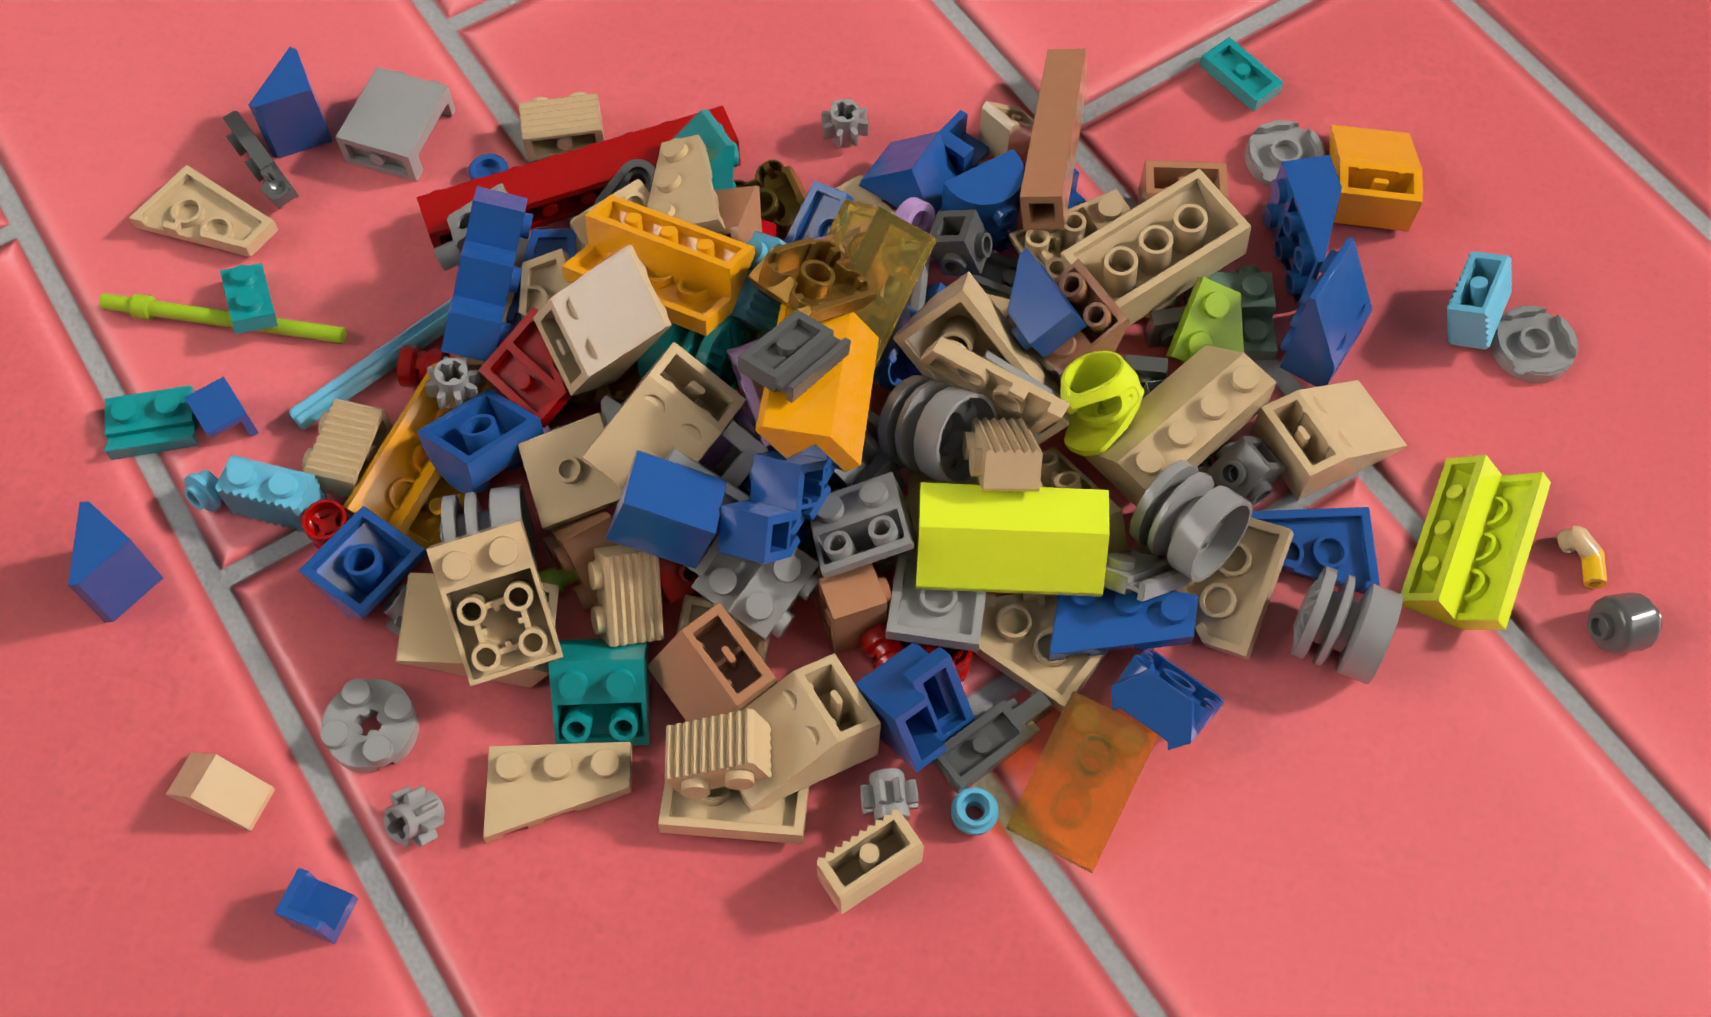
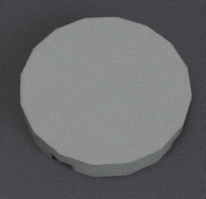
[1244,120,1325,187]
[1490,306,1579,383]

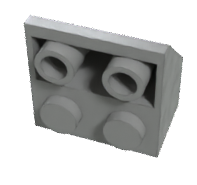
[810,472,917,579]

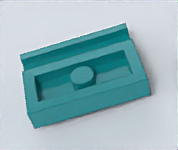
[105,385,198,460]

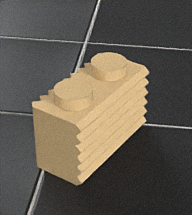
[519,92,605,162]
[302,399,393,498]
[962,416,1043,492]
[588,544,664,647]
[665,708,772,799]
[817,809,924,914]

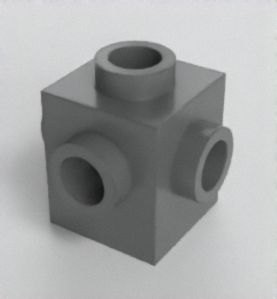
[926,209,993,276]
[1206,436,1287,505]

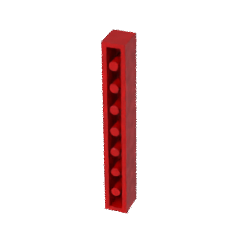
[416,105,741,248]

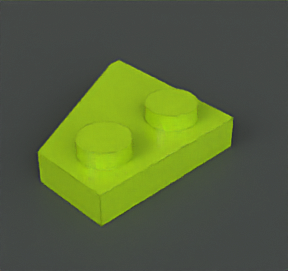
[1166,277,1244,363]

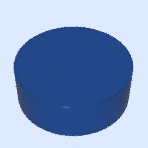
[468,154,509,180]

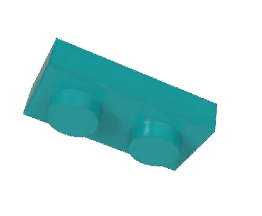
[1199,37,1284,112]
[220,263,278,334]

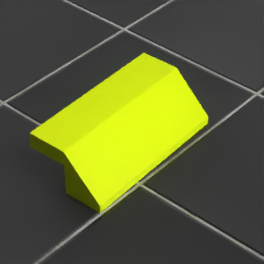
[1401,455,1551,630]
[916,482,1110,597]

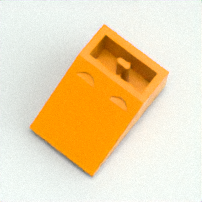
[1329,124,1423,231]

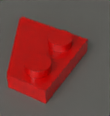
[478,307,573,428]

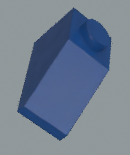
[1007,248,1087,358]

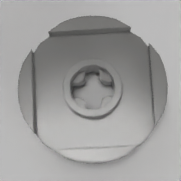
[320,678,420,773]

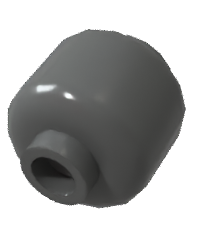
[1587,592,1662,654]

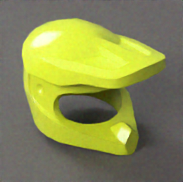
[1060,351,1144,456]

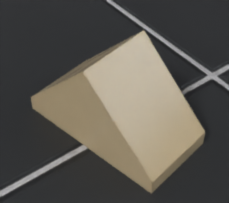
[978,101,1034,158]
[166,753,275,832]

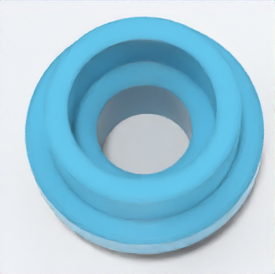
[184,470,223,512]
[951,787,999,836]

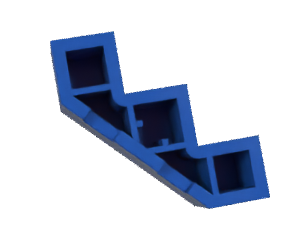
[441,186,533,361]
[717,444,843,564]

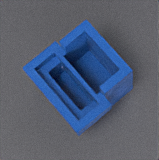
[855,642,975,772]

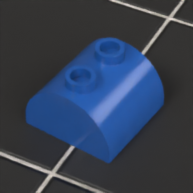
[941,149,1024,252]
[417,388,544,493]

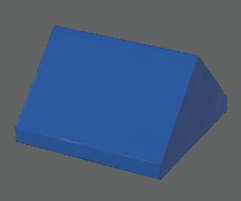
[248,47,333,159]
[859,131,956,216]
[606,450,727,569]
[68,501,163,623]
[298,506,427,620]

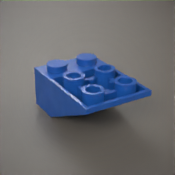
[1262,155,1342,308]
[1280,237,1372,387]

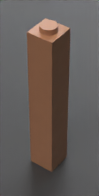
[1020,48,1088,230]

